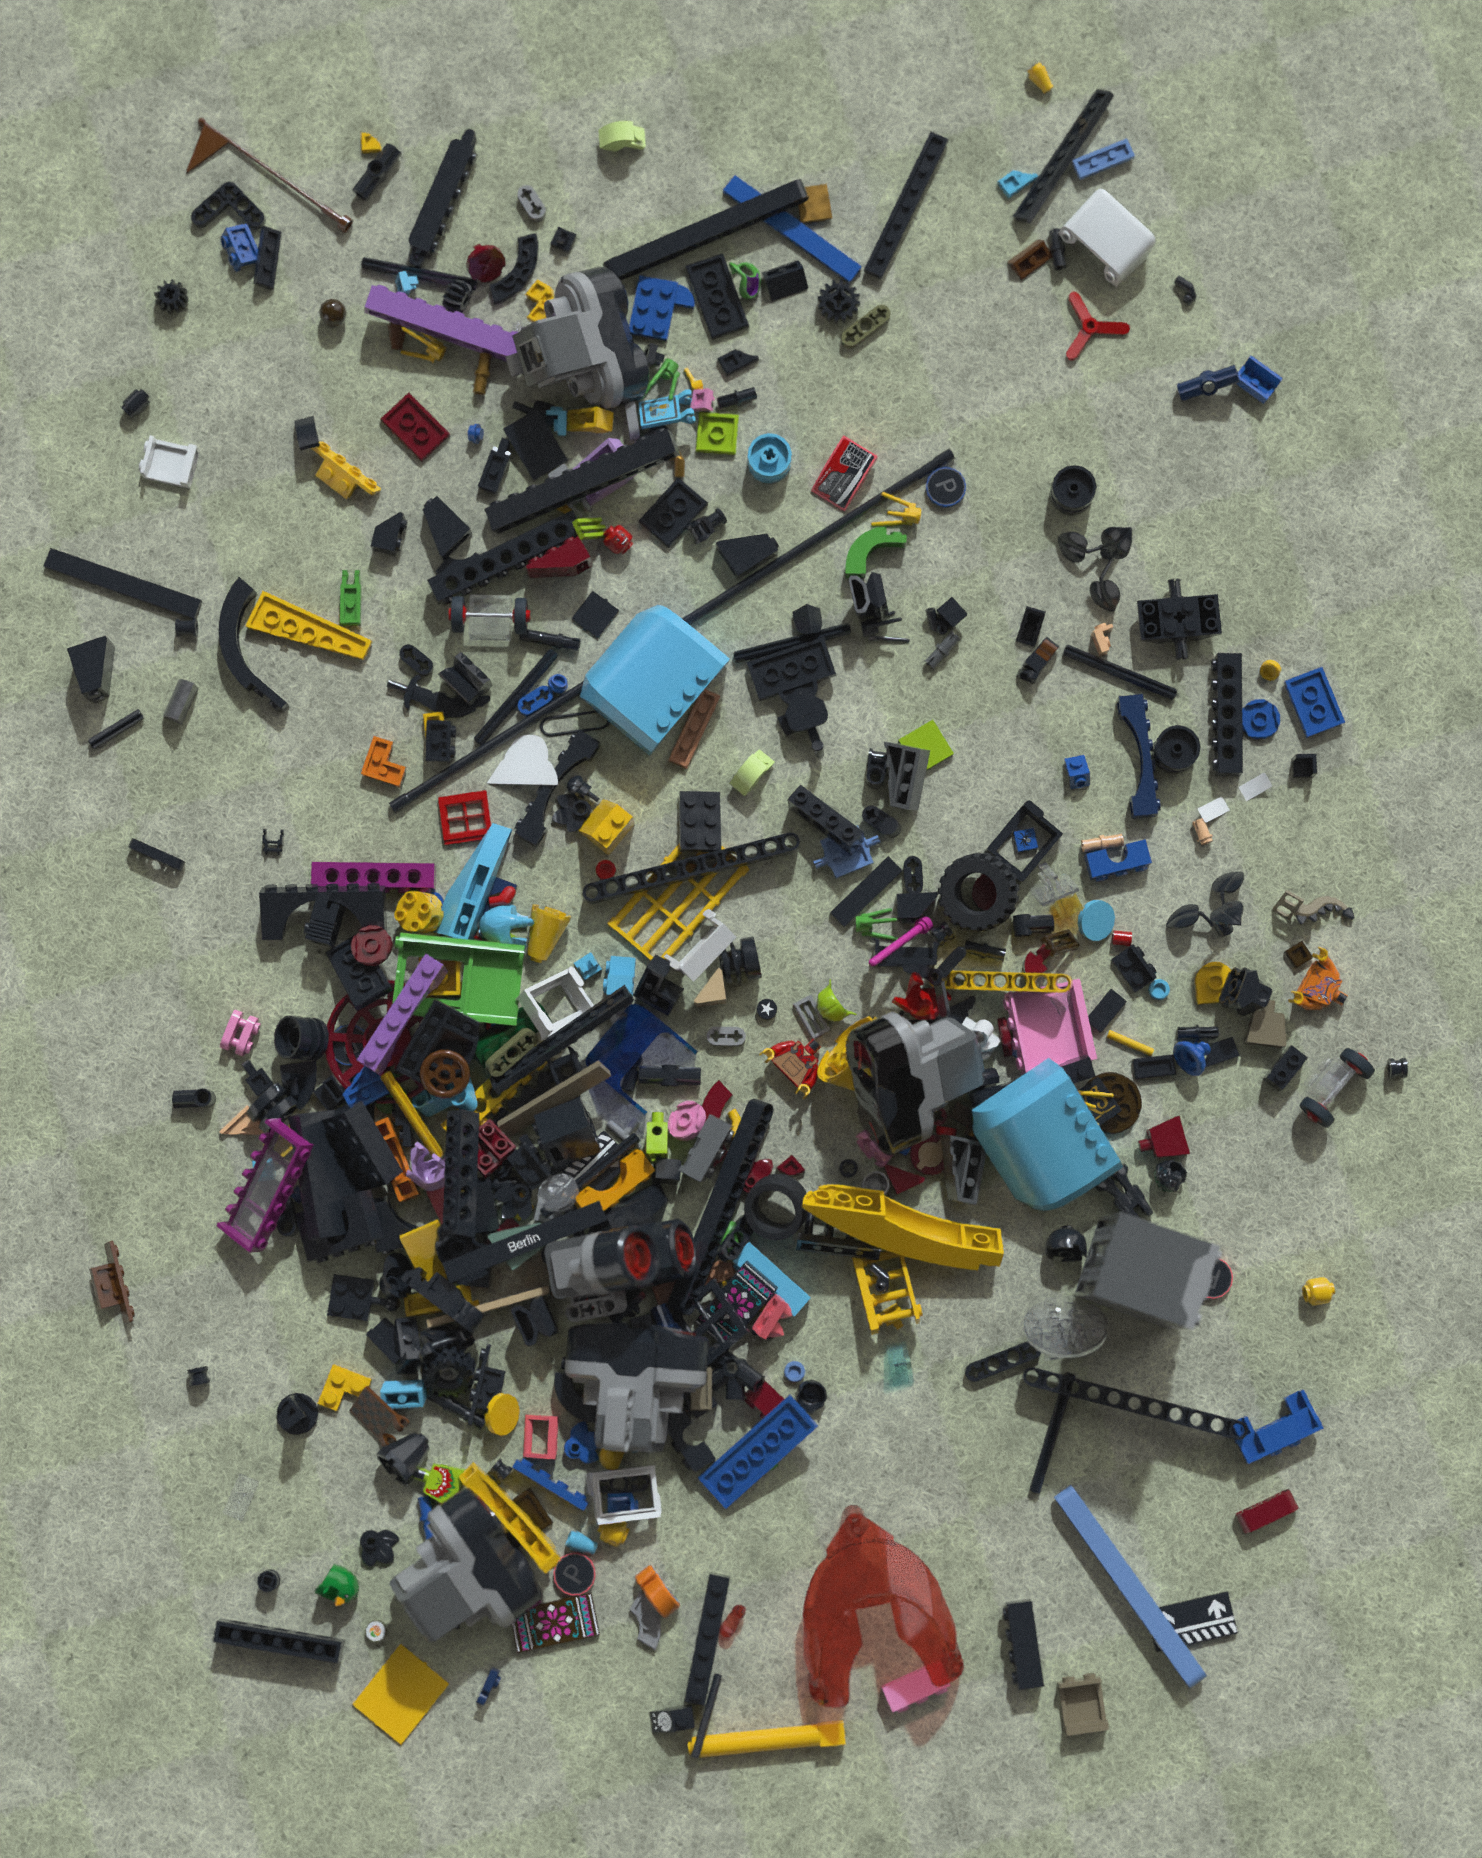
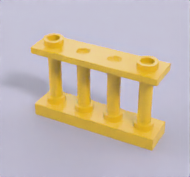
[852,1251,923,1335]

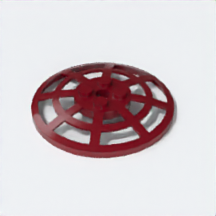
[326,980,429,1104]

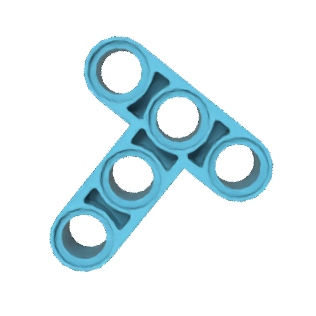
[412,1075,477,1117]

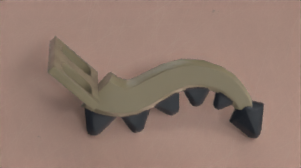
[1272,890,1355,925]

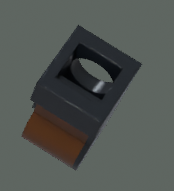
[1023,637,1060,673]

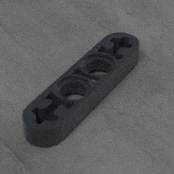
[965,1340,1042,1382]

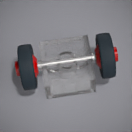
[448,595,531,641]
[1299,1048,1375,1128]

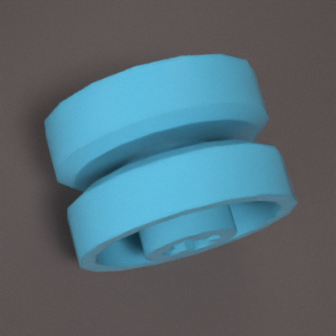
[747,433,792,484]

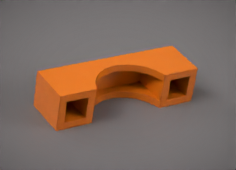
[374,1117,421,1203]

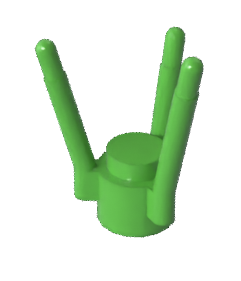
[640,359,680,401]
[856,908,899,941]

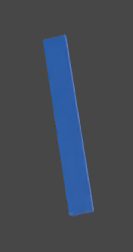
[723,175,862,283]

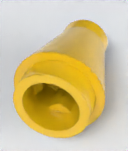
[1027,62,1054,94]

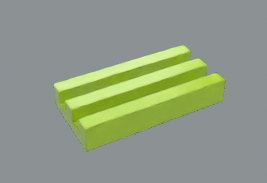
[572,517,606,540]

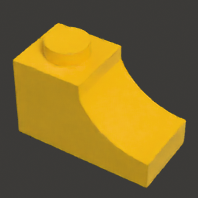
[566,407,614,433]

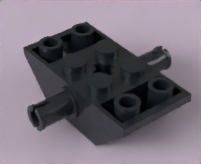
[1137,578,1222,660]

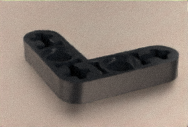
[191,182,266,229]

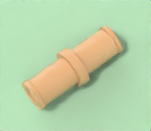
[1081,834,1124,853]

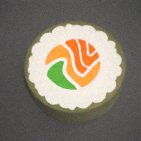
[365,1620,387,1642]

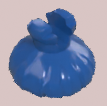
[1173,1041,1211,1076]

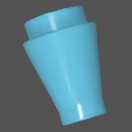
[565,1531,598,1555]

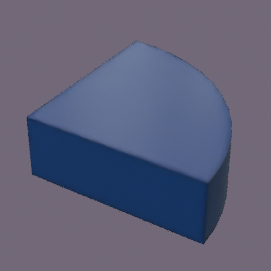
[675,284,695,309]

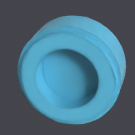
[1148,979,1170,1000]

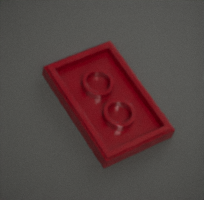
[380,392,451,462]

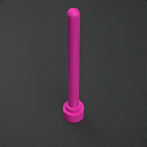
[868,916,933,967]

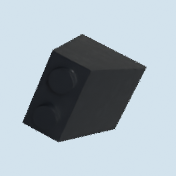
[67,635,115,703]

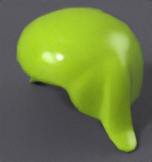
[816,979,857,1021]

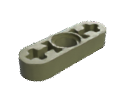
[841,305,890,349]
[485,1028,538,1077]

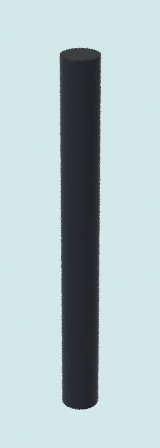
[691,1673,722,1759]

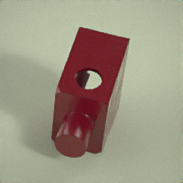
[1138,1116,1190,1158]

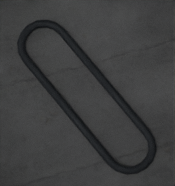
[540,710,610,736]

